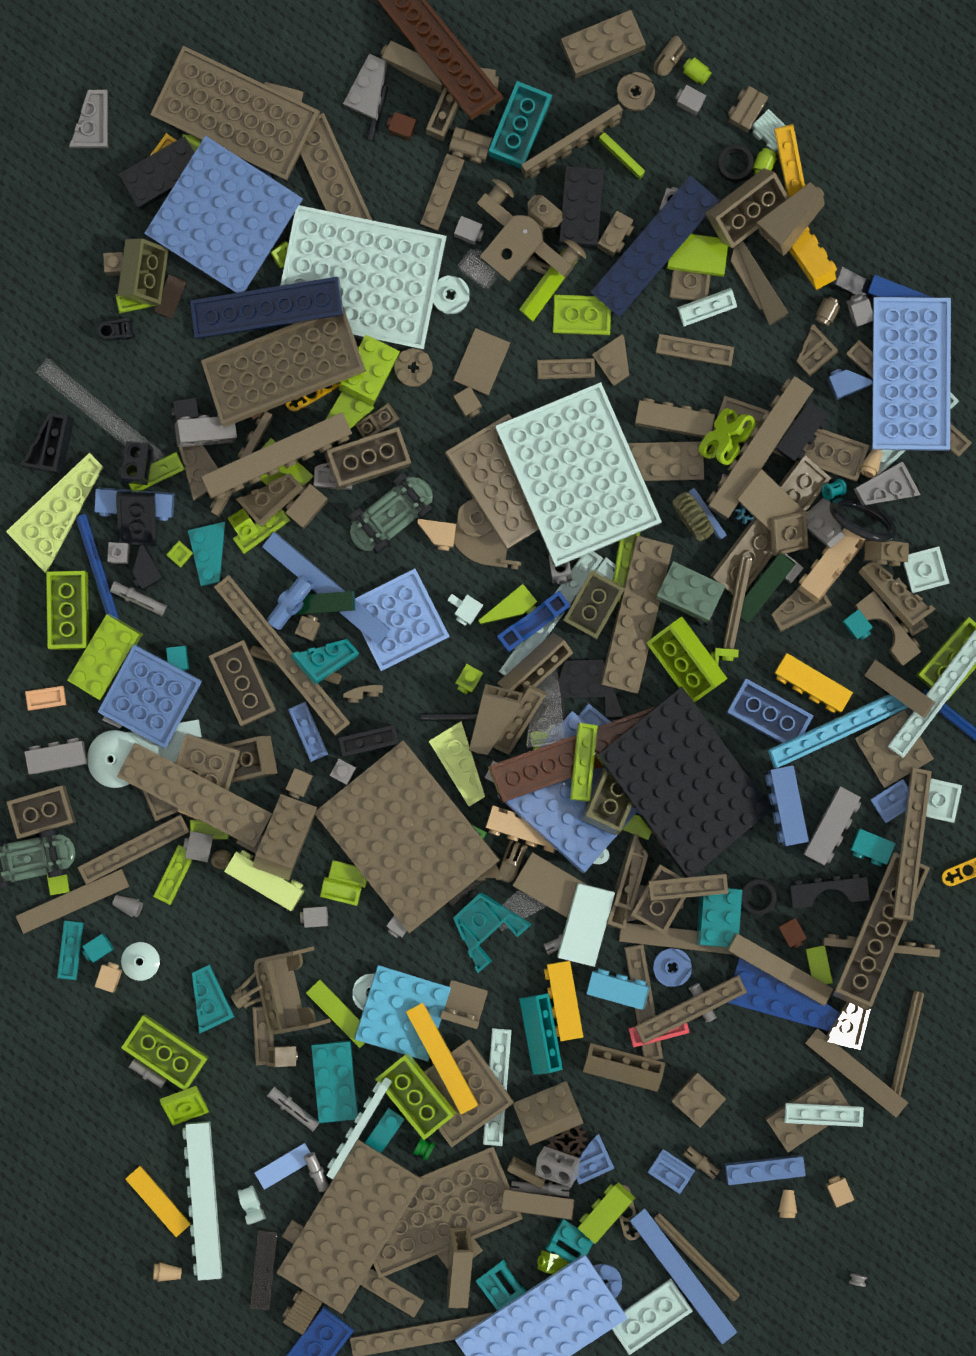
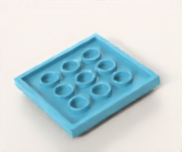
[354,965,451,1061]

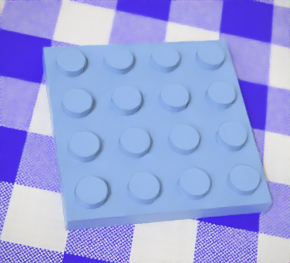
[355,569,450,671]

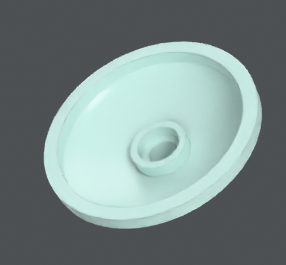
[87,730,140,788]

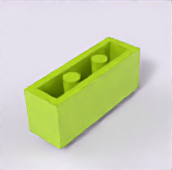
[578,1182,635,1244]

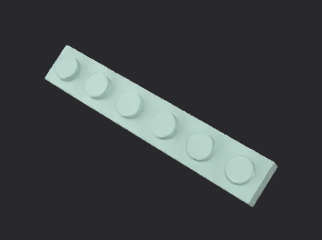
[326,1077,392,1179]

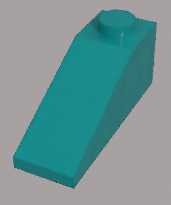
[365,1106,405,1153]

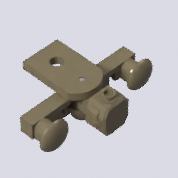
[477,179,586,281]

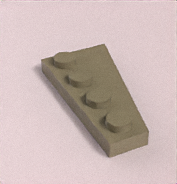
[859,561,935,629]

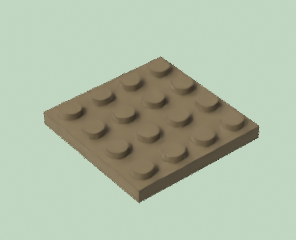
[424,1039,515,1148]

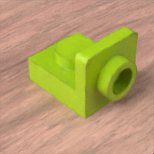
[228,508,258,541]
[710,648,739,665]
[455,664,483,694]
[538,1250,569,1274]

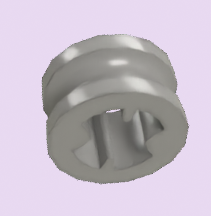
[849,1273,867,1287]

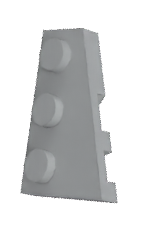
[343,54,387,120]
[69,90,108,148]
[854,462,920,506]

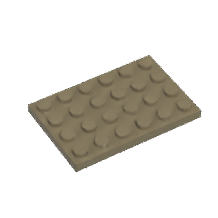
[444,414,539,550]

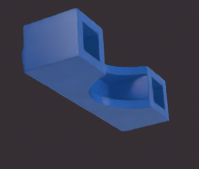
[497,591,571,653]

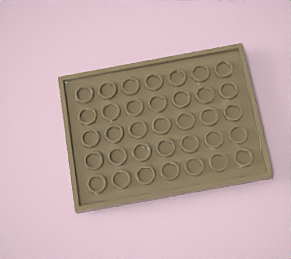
[315,740,500,933]

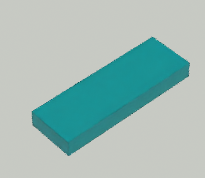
[57,920,84,980]

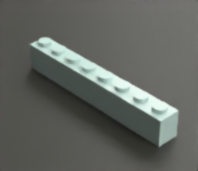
[183,1121,223,1280]

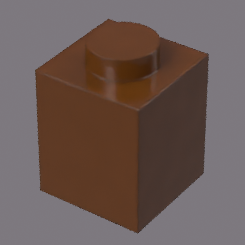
[386,112,417,141]
[777,918,807,949]

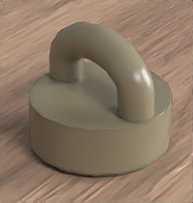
[211,850,231,869]

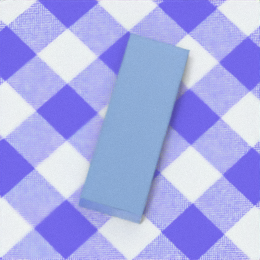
[255,1143,311,1190]

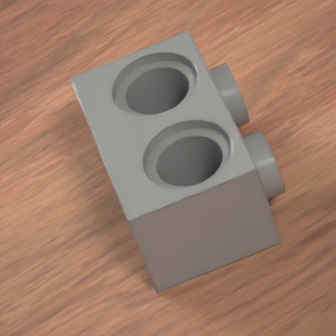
[535,1146,580,1188]

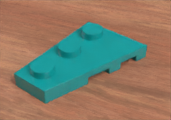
[188,522,226,587]

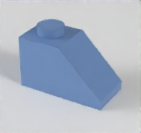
[827,369,873,400]

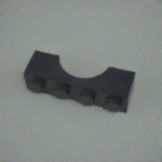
[789,874,870,909]

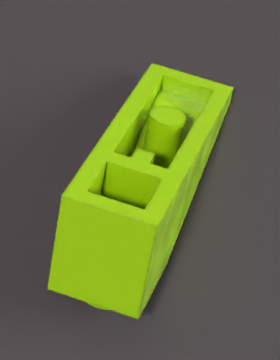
[478,584,537,625]

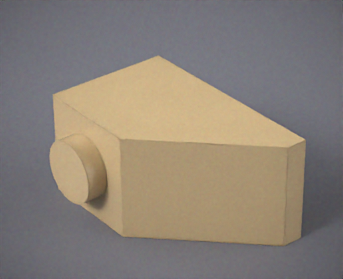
[418,519,456,551]

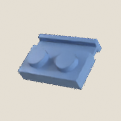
[870,779,909,823]
[647,1149,695,1194]

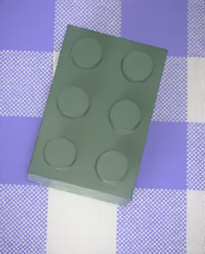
[656,561,725,624]

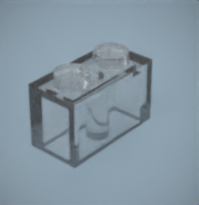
[457,248,501,292]

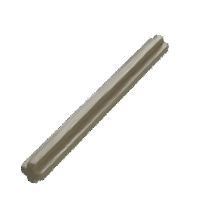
[891,991,924,1096]
[653,1213,740,1302]

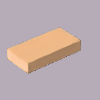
[25,686,66,711]

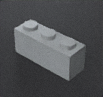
[174,415,237,447]
[25,738,88,775]

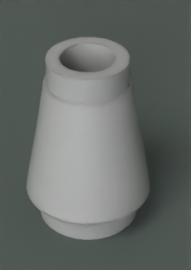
[113,895,143,917]

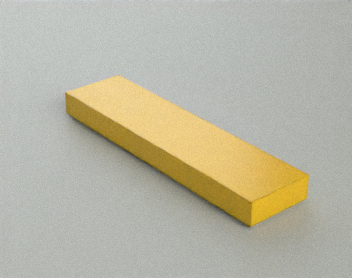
[774,124,805,198]
[126,1166,191,1237]

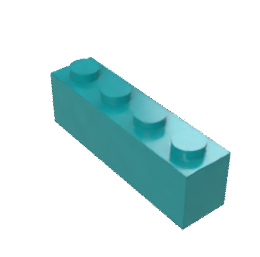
[519,993,563,1075]

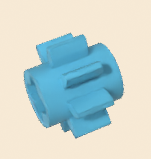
[734,503,754,524]

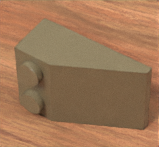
[225,736,278,783]

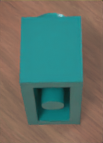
[850,829,896,867]

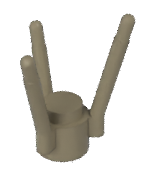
[231,972,262,1009]

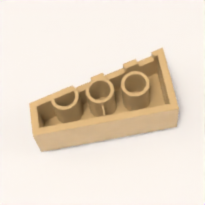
[799,528,866,604]
[486,806,557,853]

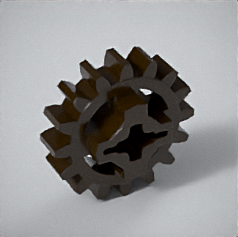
[545,1124,587,1157]

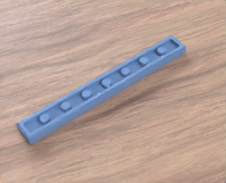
[262,532,391,644]
[629,1208,737,1344]

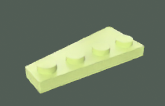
[429,721,485,806]

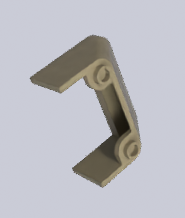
[254,946,331,1034]

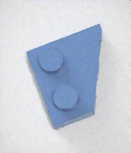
[576,1134,614,1184]

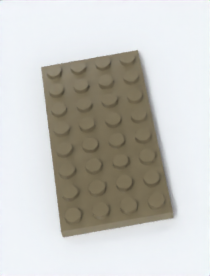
[150,46,320,181]
[201,306,366,428]
[277,1139,424,1314]
[373,1146,523,1278]

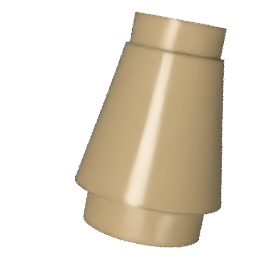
[860,450,883,478]
[778,1190,797,1218]
[153,1262,182,1282]

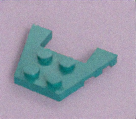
[453,892,531,973]

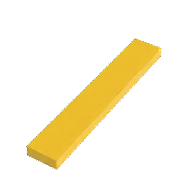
[406,1002,479,1114]

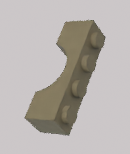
[854,591,921,667]

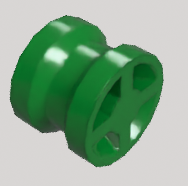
[413,1137,435,1161]

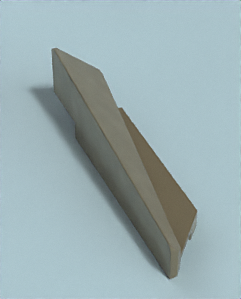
[730,241,788,326]
[606,834,648,930]

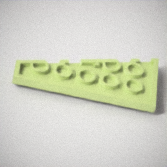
[6,453,103,573]

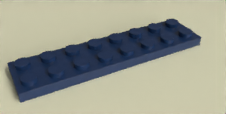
[591,175,719,318]
[190,276,344,339]

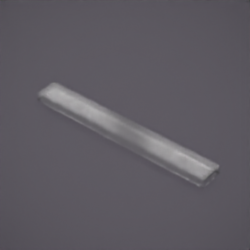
[35,358,165,463]

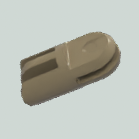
[653,36,687,76]
[499,840,528,883]

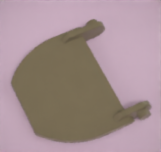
[454,507,521,570]

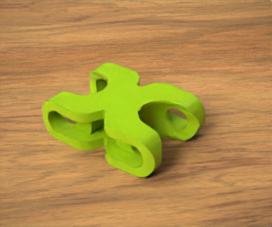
[699,408,756,465]

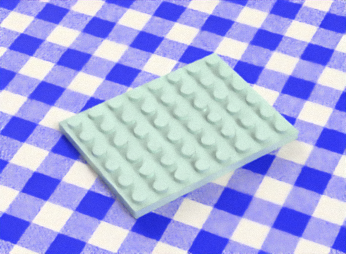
[280,205,447,349]
[495,382,662,567]

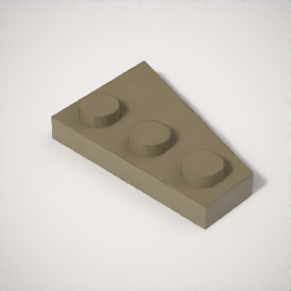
[772,586,832,632]

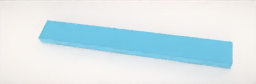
[768,694,908,769]

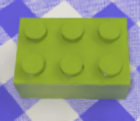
[339,334,400,407]

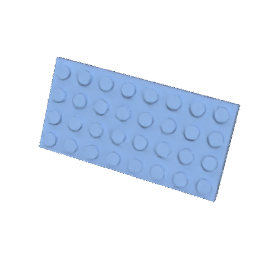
[872,297,951,451]
[455,1254,628,1356]

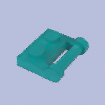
[545,1219,593,1263]
[475,1259,526,1310]

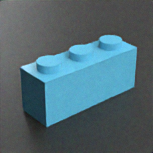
[587,968,650,1010]

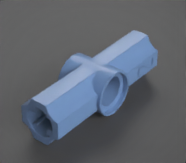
[267,575,314,630]

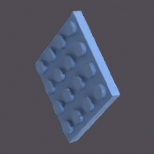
[98,644,202,749]

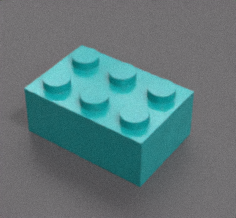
[696,889,742,948]

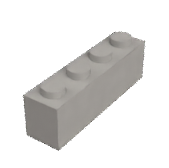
[803,786,861,865]

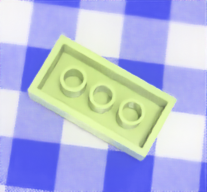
[224,850,305,911]

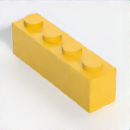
[789,227,837,290]
[774,653,853,714]
[544,960,583,1041]

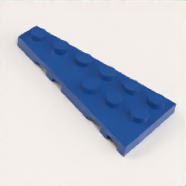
[727,958,840,1031]

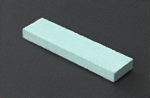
[784,1103,864,1127]

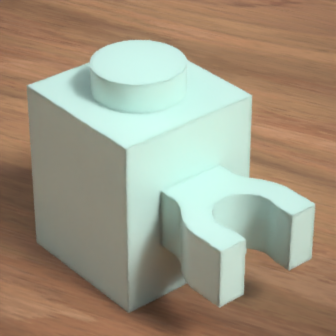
[448,594,483,626]

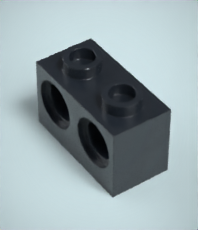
[119,441,154,485]

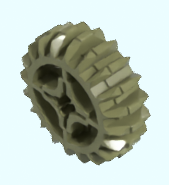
[673,492,714,542]

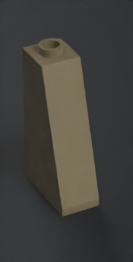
[381,41,444,93]
[757,182,825,256]
[469,684,523,755]
[499,1190,575,1221]
[447,1228,473,1309]

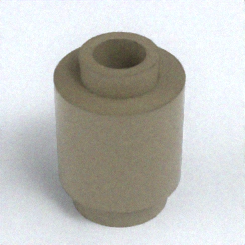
[815,297,841,327]

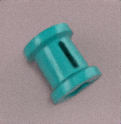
[821,479,847,500]

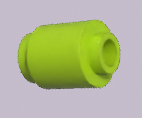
[683,57,712,85]
[752,148,777,175]

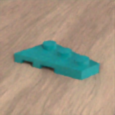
[291,639,359,685]
[192,965,235,1034]

